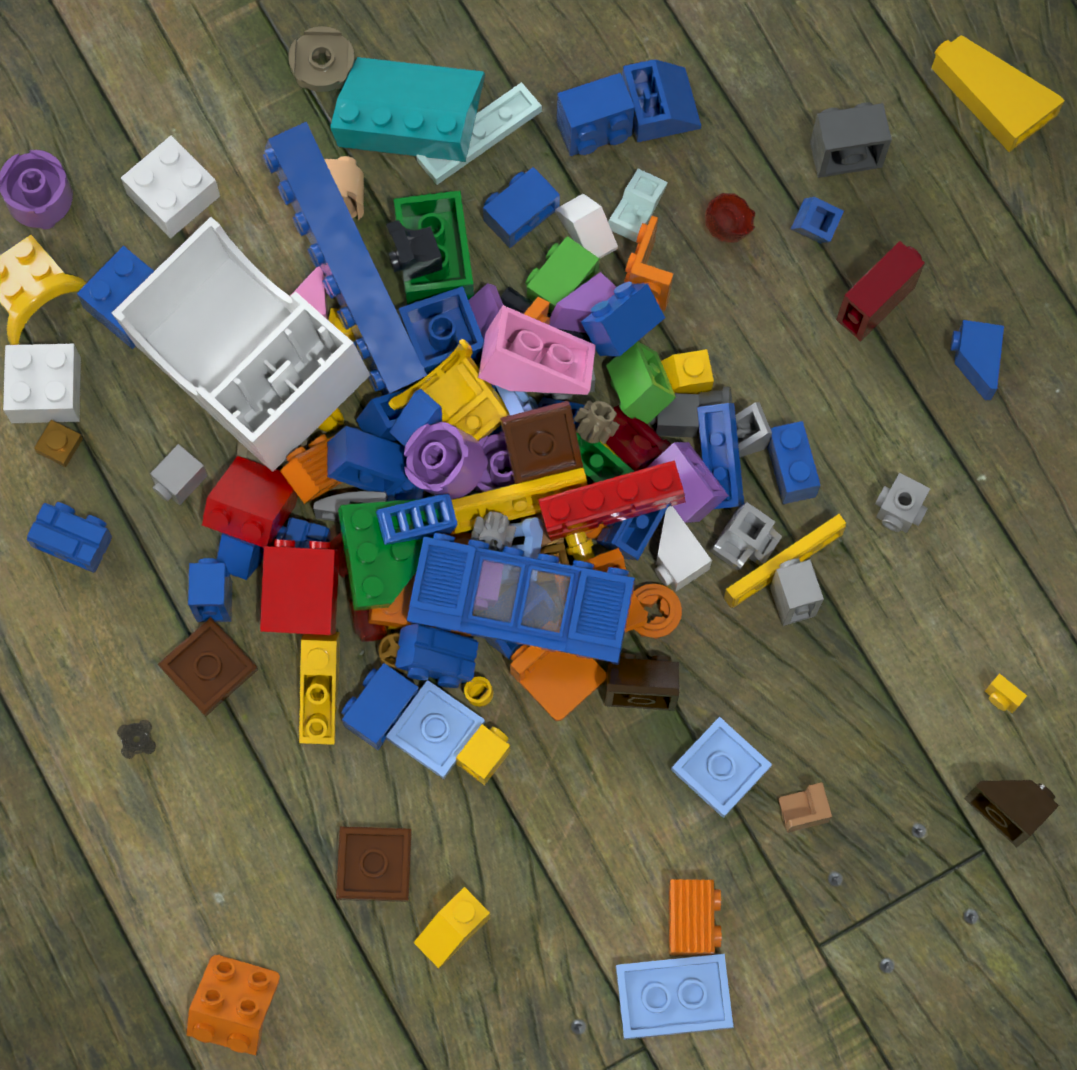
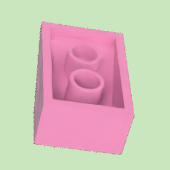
[478,305,596,395]

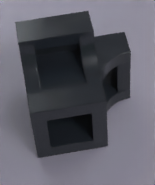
[386,220,443,282]

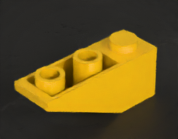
[299,632,340,745]

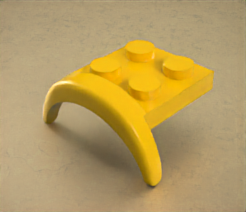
[0,235,87,345]
[388,339,510,441]

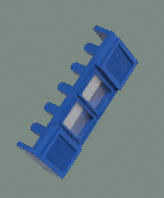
[407,533,635,665]

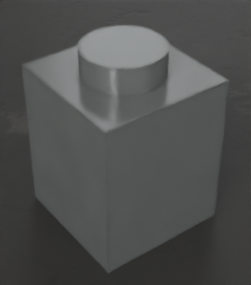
[650,393,699,438]

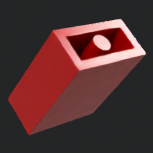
[202,456,298,548]
[260,539,340,635]

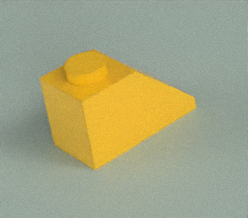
[661,349,714,394]
[413,887,490,969]

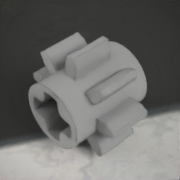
[471,512,516,552]

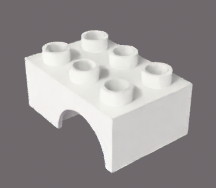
[112,217,370,472]

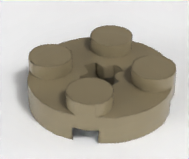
[289,26,355,92]

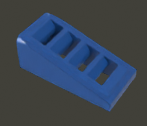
[376,494,457,545]

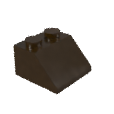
[605,653,679,711]
[964,780,1059,848]

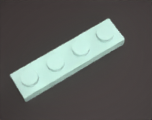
[416,82,542,185]

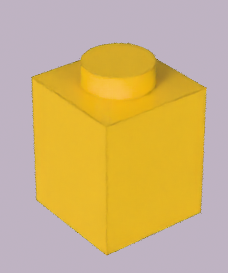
[456,725,510,786]

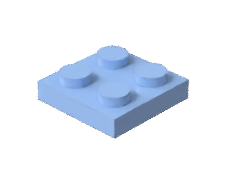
[386,680,485,779]
[671,717,772,818]

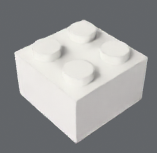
[121,136,220,239]
[3,343,81,423]

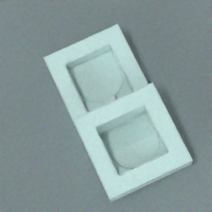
[608,169,668,242]

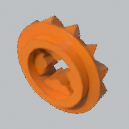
[634,584,682,639]

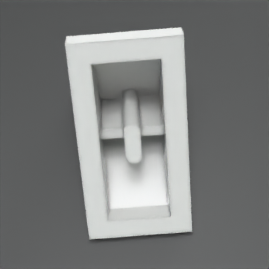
[555,194,618,259]

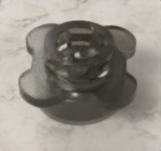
[117,720,156,759]

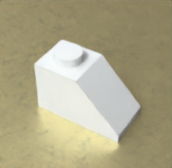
[655,506,712,592]

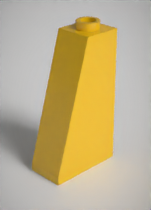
[931,35,1065,152]

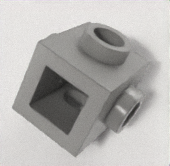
[875,473,930,533]

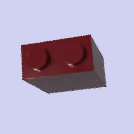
[836,241,925,342]

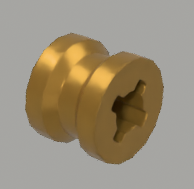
[378,633,406,673]

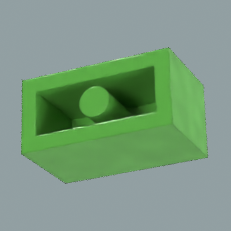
[525,236,600,314]
[606,341,676,424]

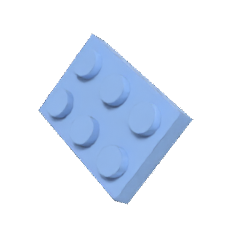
[616,954,733,1040]

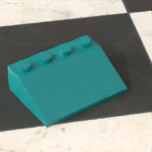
[330,57,485,162]

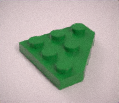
[338,499,440,611]

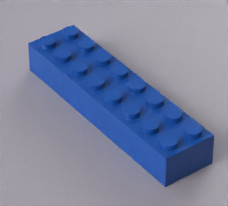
[262,122,427,395]

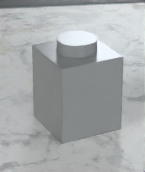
[150,444,208,505]

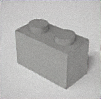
[770,559,824,626]

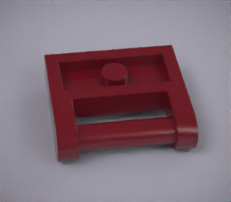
[606,405,672,472]

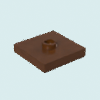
[500,401,583,484]
[158,617,258,717]
[336,826,412,902]

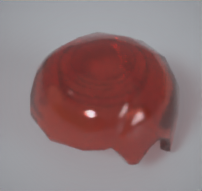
[705,193,756,243]

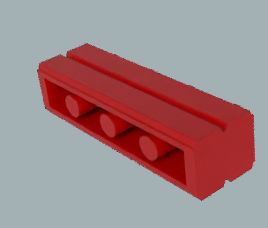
[538,460,686,541]

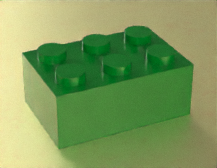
[394,191,474,305]

